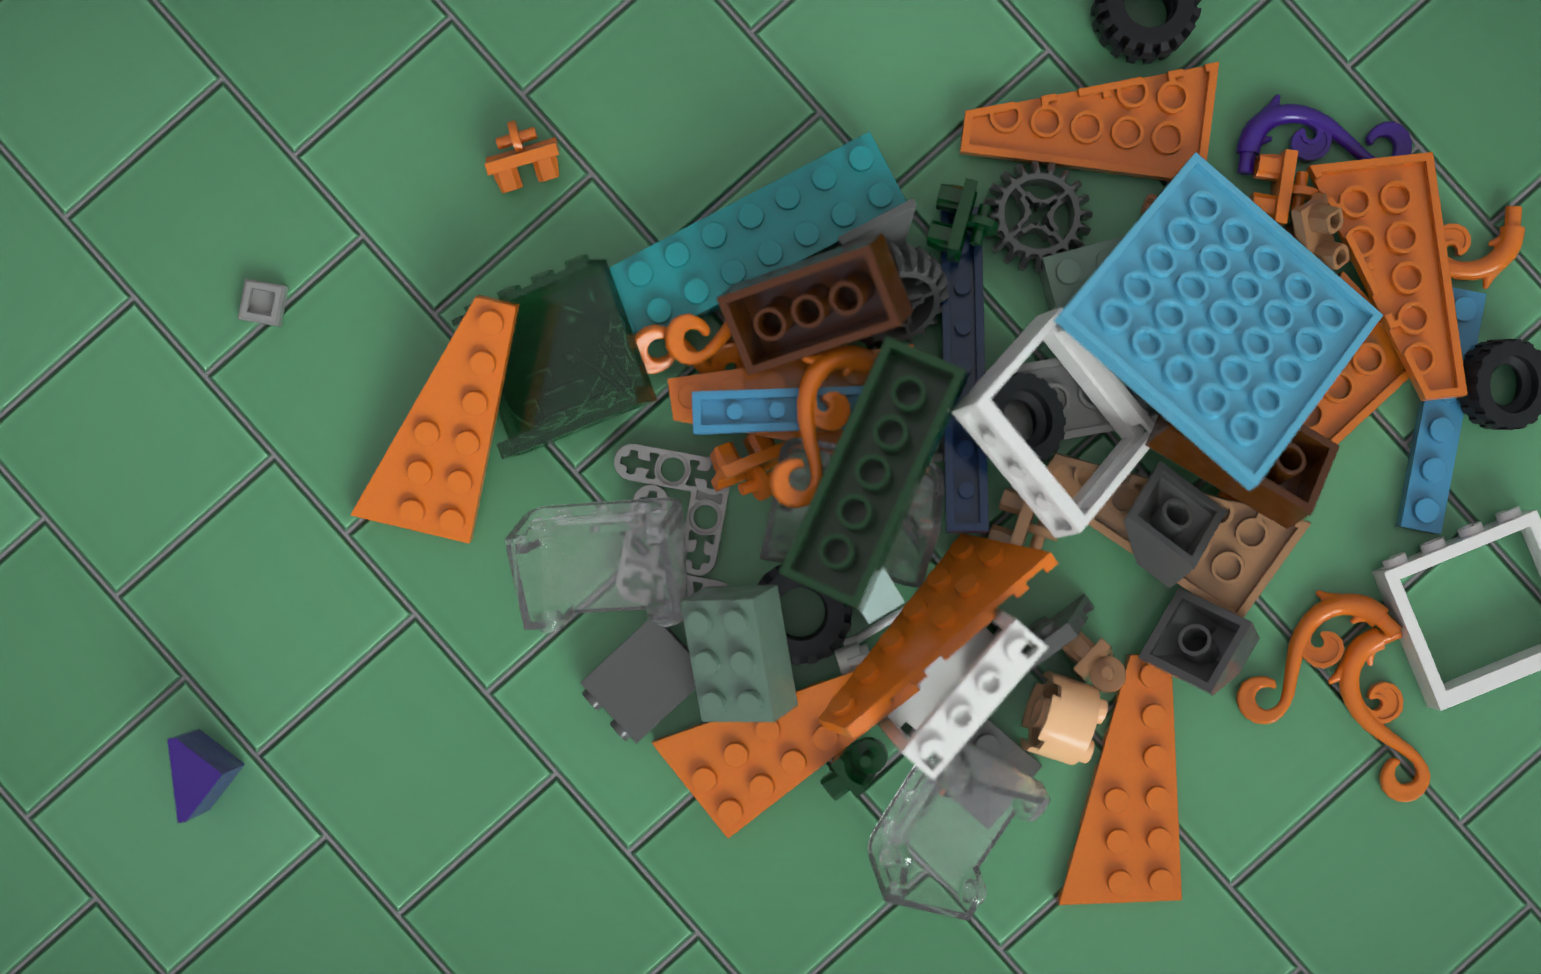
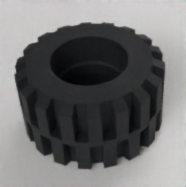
[1091,0,1202,64]
[757,563,853,666]

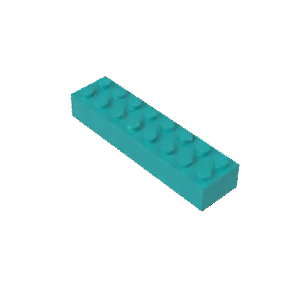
[576,131,906,361]

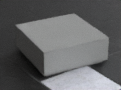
[238,279,289,327]

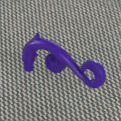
[1235,94,1412,175]

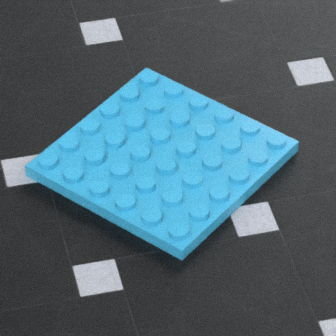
[1053,152,1383,491]

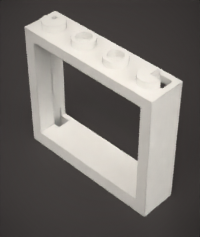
[951,307,1155,538]
[1372,506,1541,711]
[877,608,1048,780]

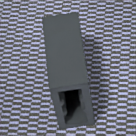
[581,613,696,744]

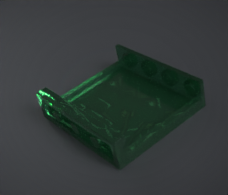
[451,254,657,459]

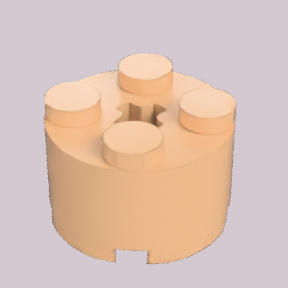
[1021,671,1108,765]

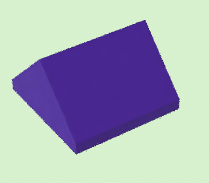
[167,729,245,823]

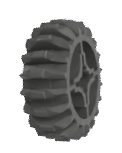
[983,161,1093,273]
[860,242,950,349]

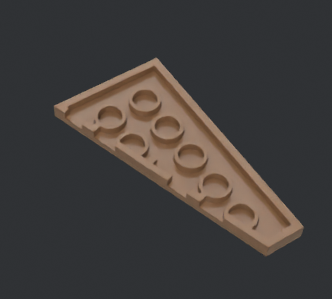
[1045,452,1311,618]

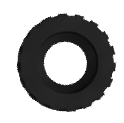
[1457,339,1541,430]
[978,372,1066,461]

